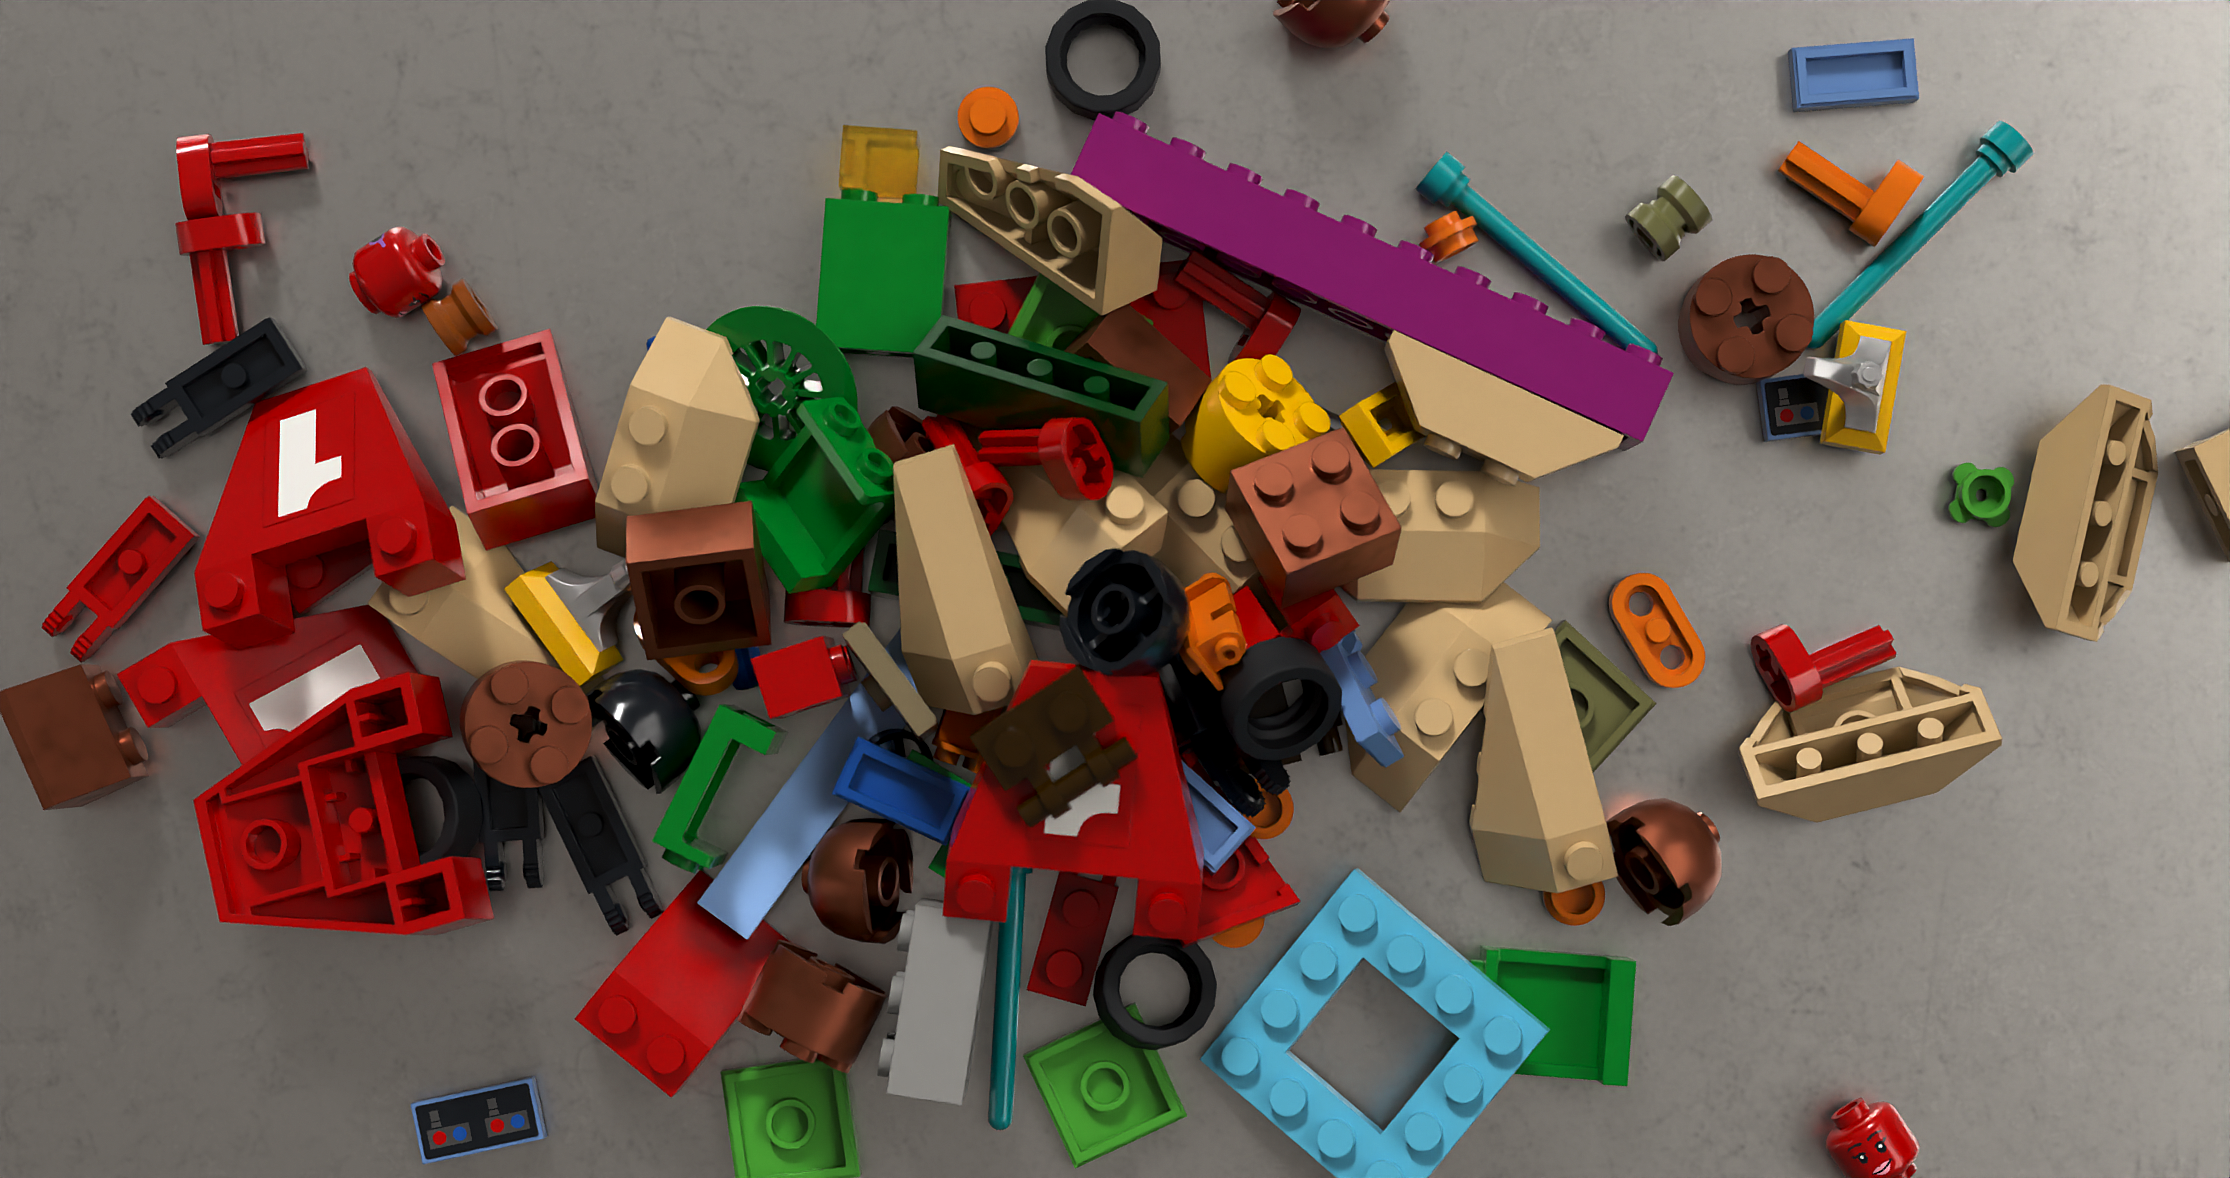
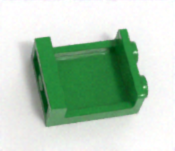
[816,189,952,359]
[734,397,895,594]
[652,704,788,874]
[1469,946,1636,1086]

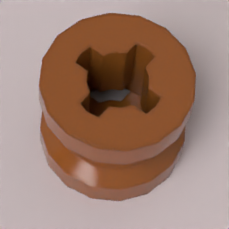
[421,278,498,357]

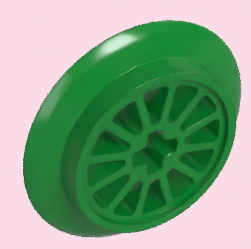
[706,306,858,471]

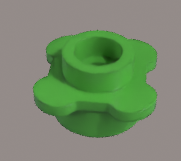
[1948,463,2014,527]

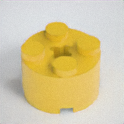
[1181,354,1331,494]

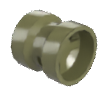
[1625,175,1712,261]

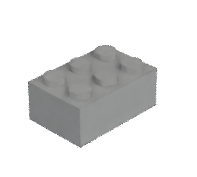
[878,898,994,1105]

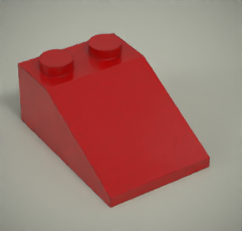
[432,329,598,551]
[575,870,794,1098]

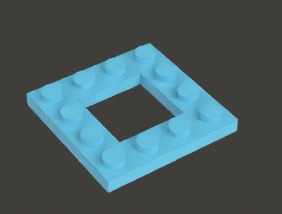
[1199,868,1551,1178]

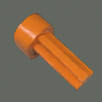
[1778,141,1924,247]

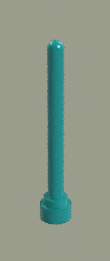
[1807,120,2034,349]
[1415,151,1658,354]
[988,867,1033,1130]

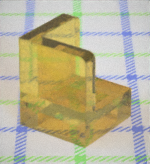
[839,125,921,200]

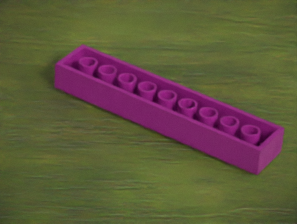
[1070,111,1674,451]

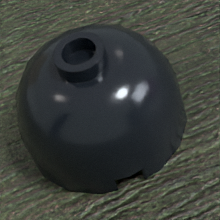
[1060,548,1191,677]
[585,669,701,794]

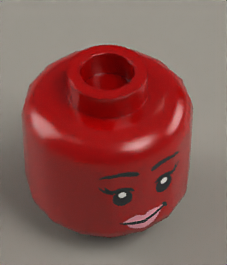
[349,226,445,318]
[1825,1098,1920,1178]

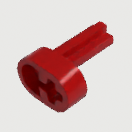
[176,133,309,220]
[175,212,266,345]
[1174,249,1301,364]
[922,415,1014,536]
[977,417,1114,501]
[784,547,872,628]
[1751,624,1897,713]

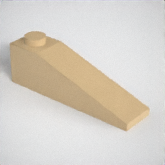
[938,146,1163,316]
[958,421,1168,617]
[893,444,1039,715]
[367,506,605,732]
[1470,627,1618,893]

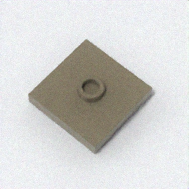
[842,621,938,743]

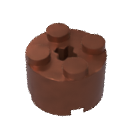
[1678,254,1814,385]
[459,660,592,788]
[737,940,887,1073]

